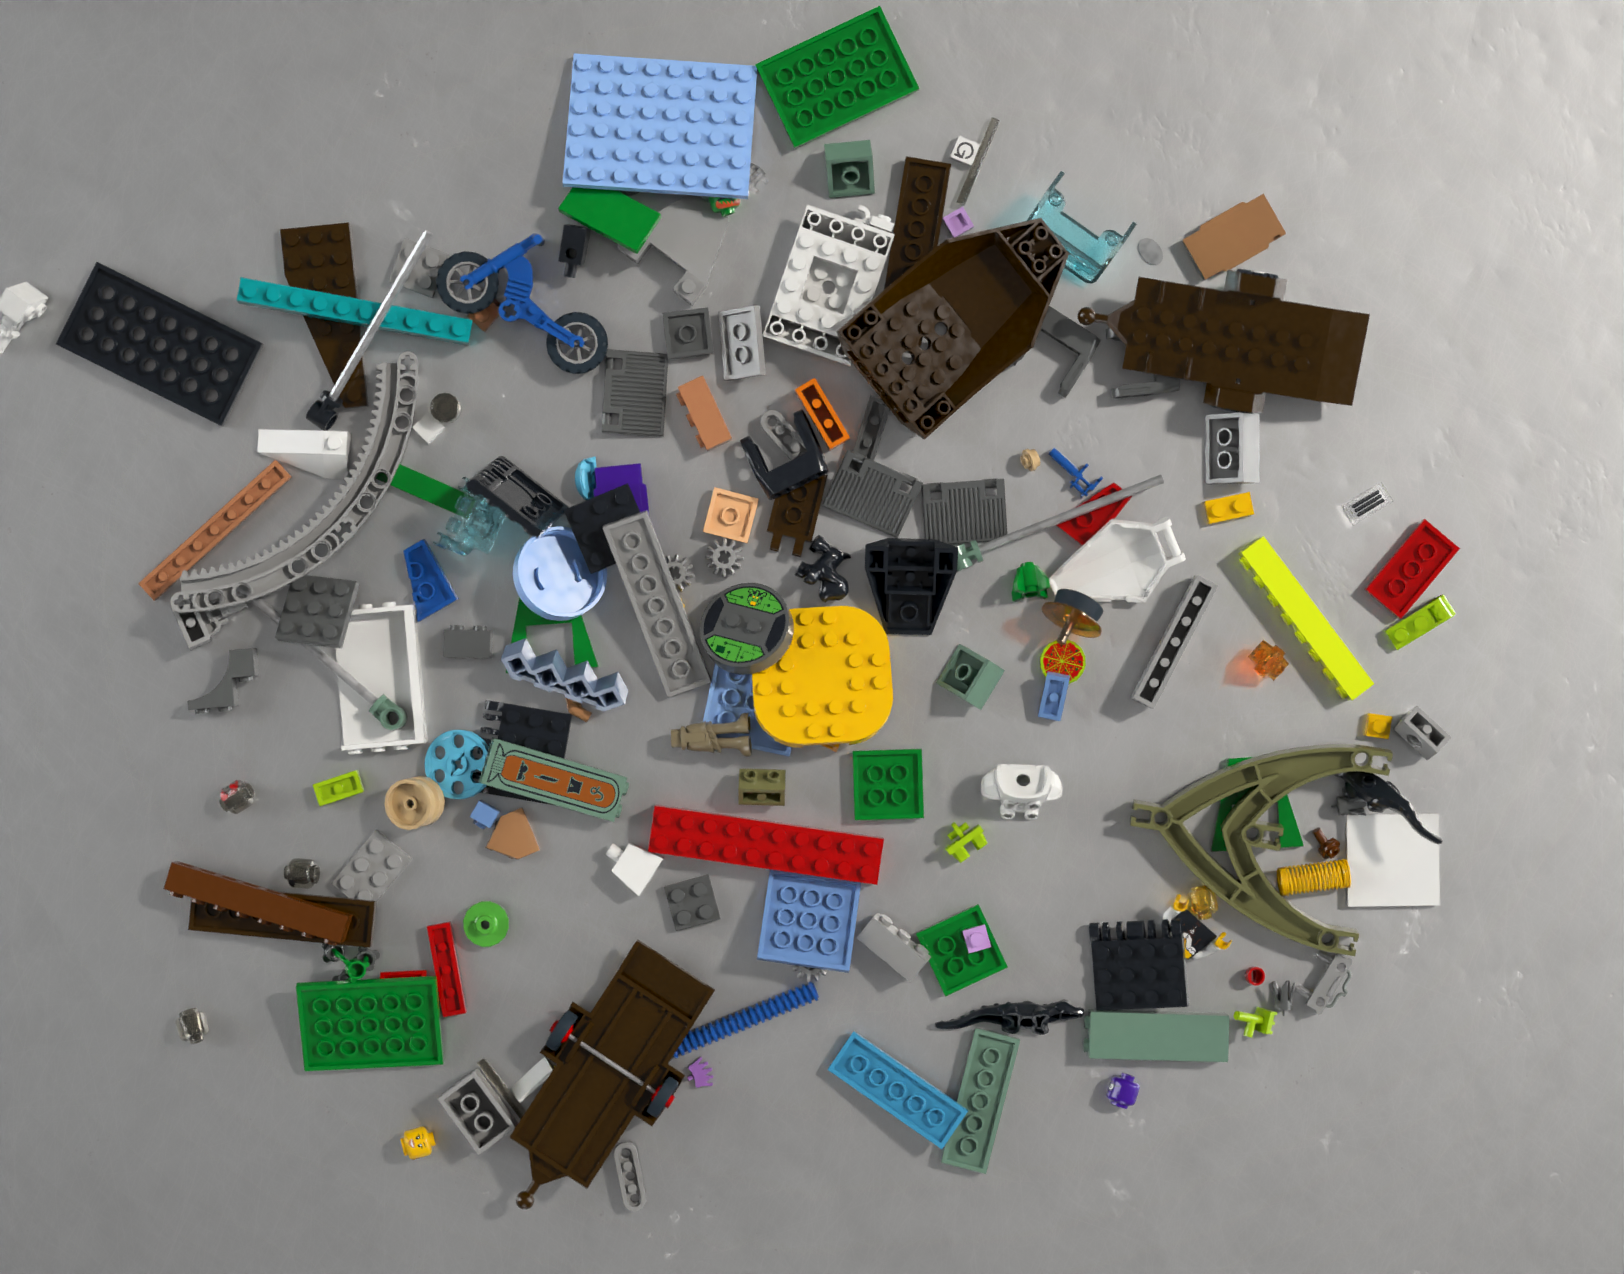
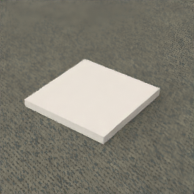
[1345,813,1440,907]

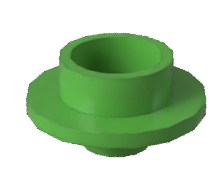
[463,901,509,947]

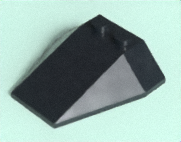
[865,538,958,635]

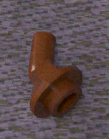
[1312,827,1340,859]

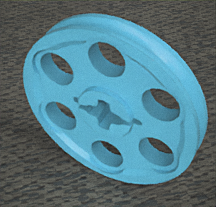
[425,730,489,799]

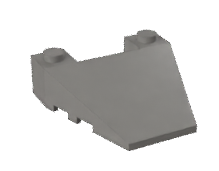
[618,195,730,306]

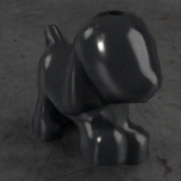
[794,535,851,603]

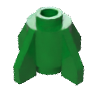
[1011,562,1050,602]

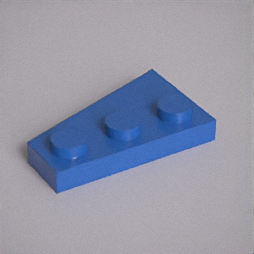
[403,539,459,622]

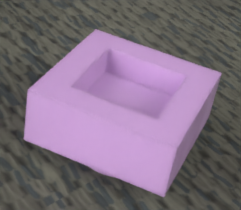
[942,206,974,238]
[962,924,991,953]

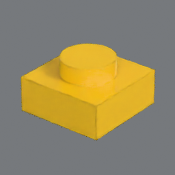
[1364,713,1392,739]

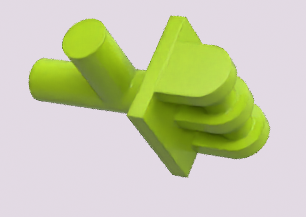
[1233,1006,1278,1038]

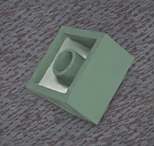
[824,140,875,198]
[936,644,1005,710]

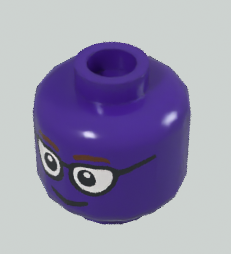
[1107,1073,1140,1109]

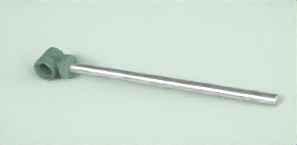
[957,475,1164,571]
[237,586,408,730]

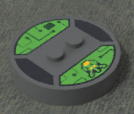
[700,583,794,675]

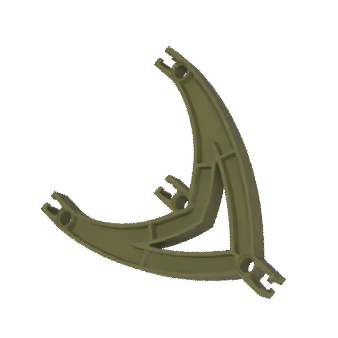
[1129,744,1393,956]

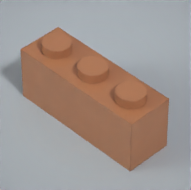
[676,375,732,451]

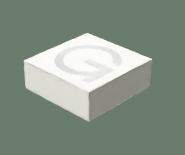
[950,136,980,167]

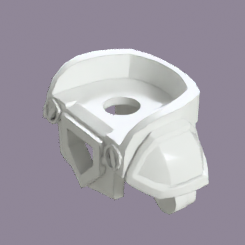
[981,764,1062,820]

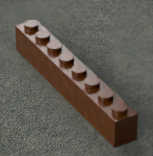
[164,861,353,946]

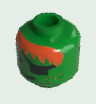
[708,197,740,217]

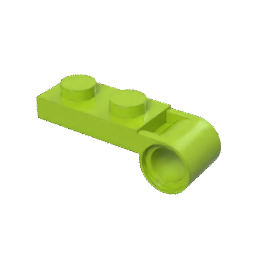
[1385,594,1456,650]

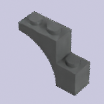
[187,648,259,714]

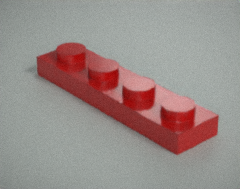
[427,922,467,1017]

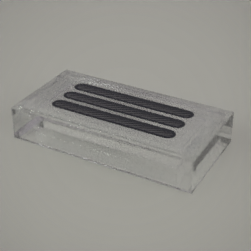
[1341,482,1394,525]

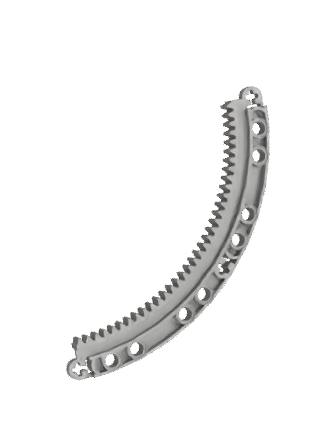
[170,351,418,613]

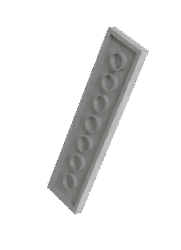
[602,510,711,697]

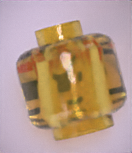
[1186,885,1218,920]

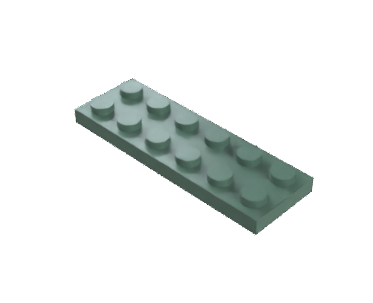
[941,1027,1020,1174]

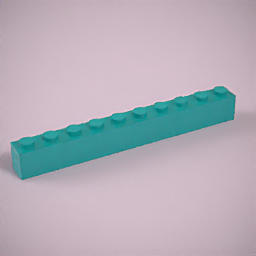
[237,277,473,346]

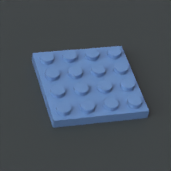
[757,869,861,973]

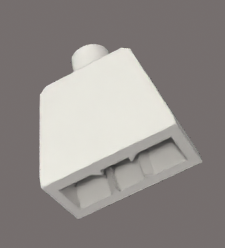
[605,843,664,896]

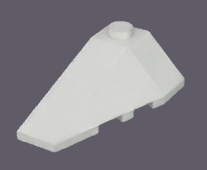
[257,429,351,479]

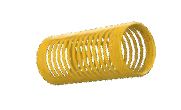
[1277,859,1351,896]

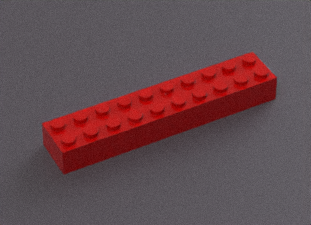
[648,804,884,885]

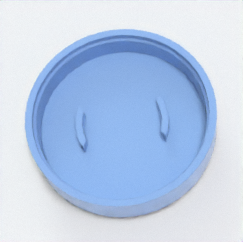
[513,526,607,621]

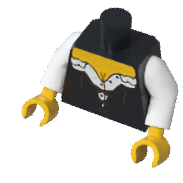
[1161,894,1232,960]

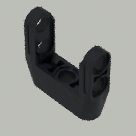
[740,409,828,500]

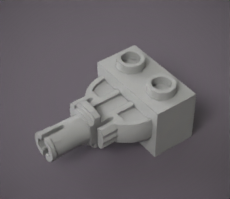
[171,595,248,650]

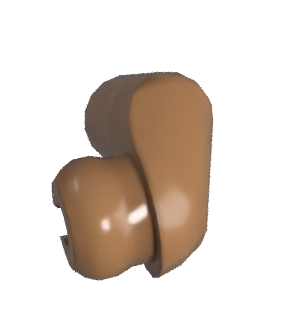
[566,698,592,723]

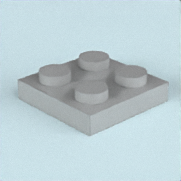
[389,238,449,298]

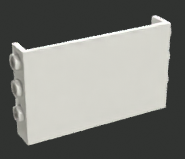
[335,602,427,754]

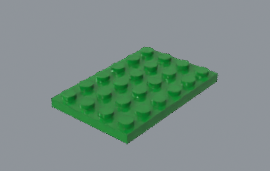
[755,6,919,149]
[296,976,444,1071]

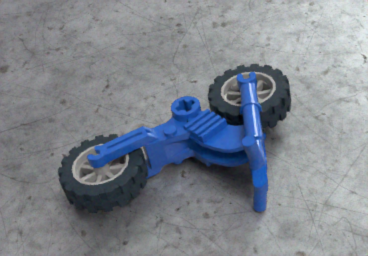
[436,234,608,374]

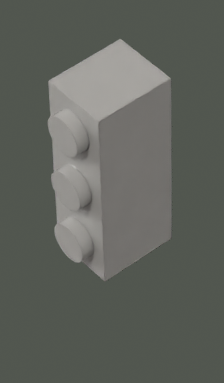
[857,913,931,982]

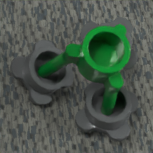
[322,943,380,983]

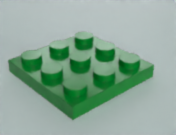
[853,749,924,820]
[916,904,1008,997]

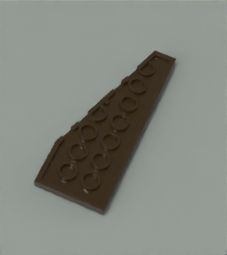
[280,222,369,409]

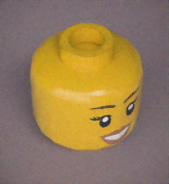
[400,1126,436,1160]

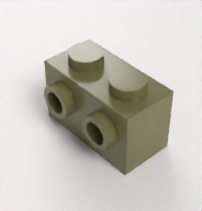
[738,769,786,806]

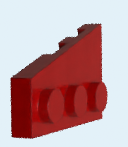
[1056,483,1132,546]

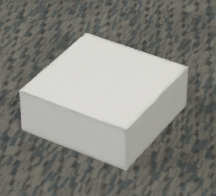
[412,411,445,444]

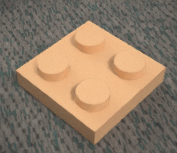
[703,487,759,544]

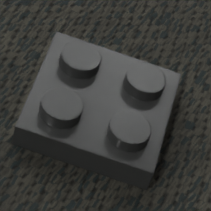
[662,307,714,360]
[664,874,721,931]

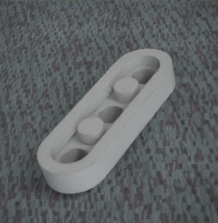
[761,410,807,460]
[614,1142,646,1211]

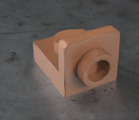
[467,299,501,332]

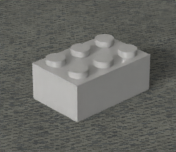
[437,1068,518,1155]

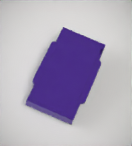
[593,463,650,517]

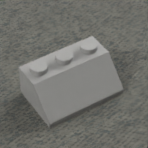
[1206,413,1260,484]

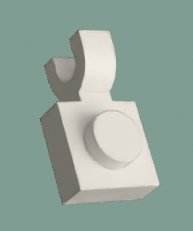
[854,205,895,233]

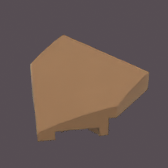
[485,808,540,859]

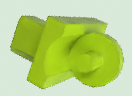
[945,822,988,863]

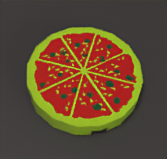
[1040,640,1086,684]

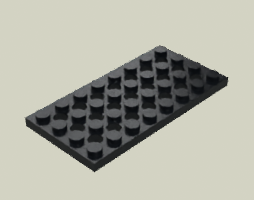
[56,262,264,427]

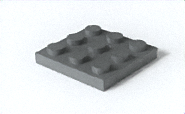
[275,575,359,649]

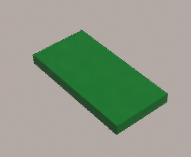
[558,187,662,254]

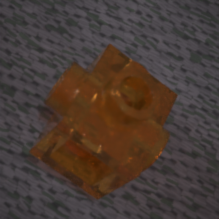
[1248,640,1289,681]

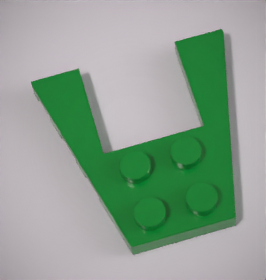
[506,597,598,673]
[1210,757,1303,852]

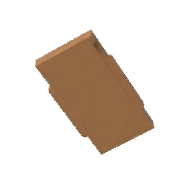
[1182,193,1286,280]

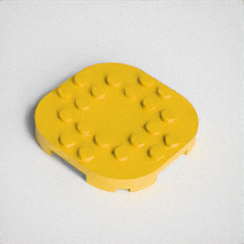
[752,606,893,748]

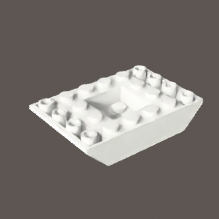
[763,205,895,366]

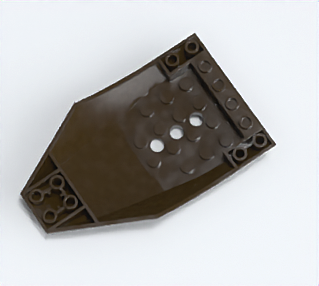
[836,218,1069,439]

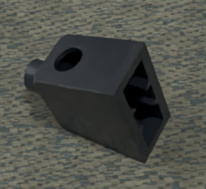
[558,224,591,278]

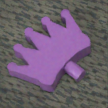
[687,1057,713,1088]

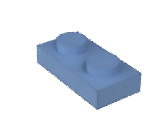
[1038,671,1070,721]

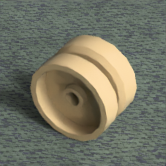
[384,776,445,830]

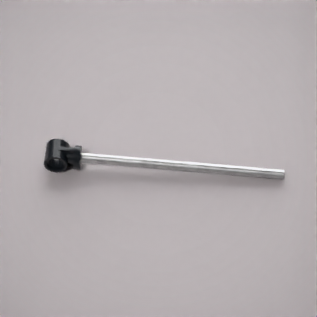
[306,230,433,431]

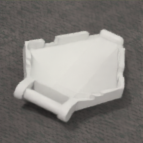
[1049,517,1186,603]

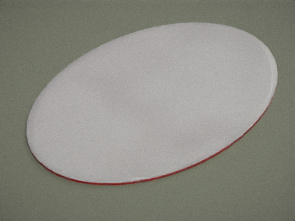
[1139,238,1163,265]

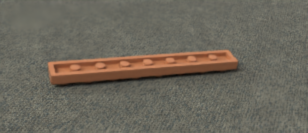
[138,460,292,601]

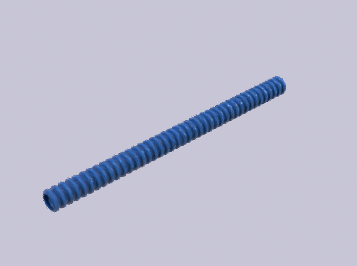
[670,981,819,1061]

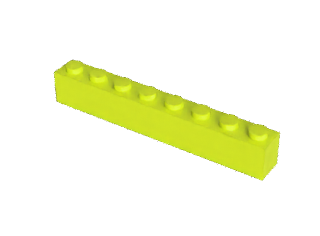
[1238,536,1374,701]

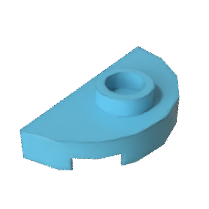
[575,456,597,500]

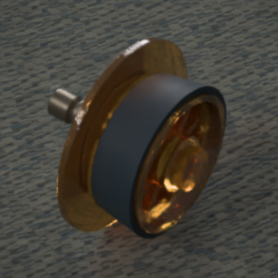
[1041,589,1103,645]

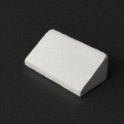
[512,1057,555,1103]

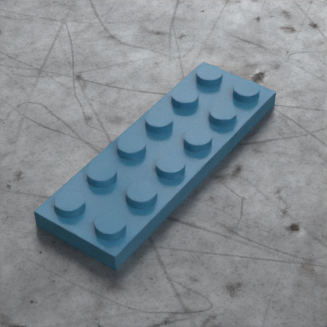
[828,1031,968,1149]

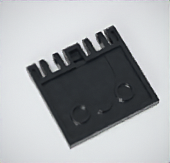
[466,456,569,539]
[472,700,572,805]
[1089,919,1189,1011]

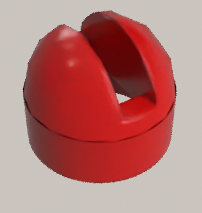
[1244,966,1265,986]

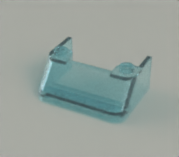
[1027,171,1137,284]

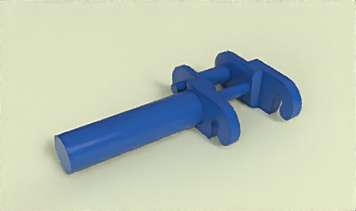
[1048,448,1103,498]

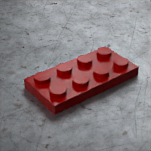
[1364,519,1460,619]

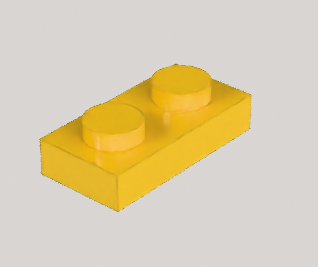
[1203,492,1254,524]

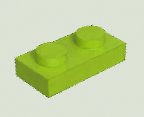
[313,770,365,806]

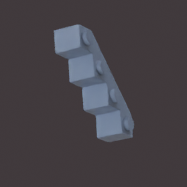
[501,638,628,712]

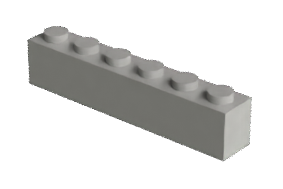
[1130,575,1218,709]

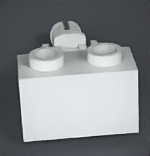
[0,282,49,354]

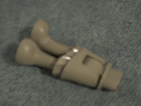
[671,713,752,757]

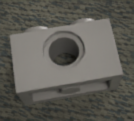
[1393,706,1451,760]

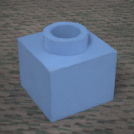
[470,800,501,829]

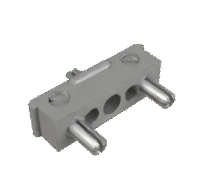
[1296,950,1352,1015]

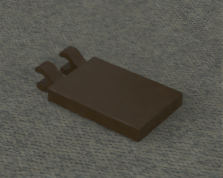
[767,475,828,557]

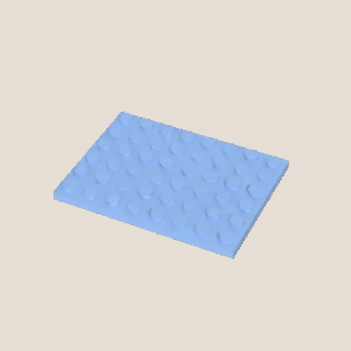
[563,53,757,199]

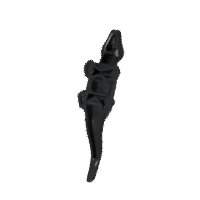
[1333,771,1443,844]
[935,999,1084,1035]

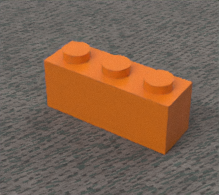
[795,378,850,451]

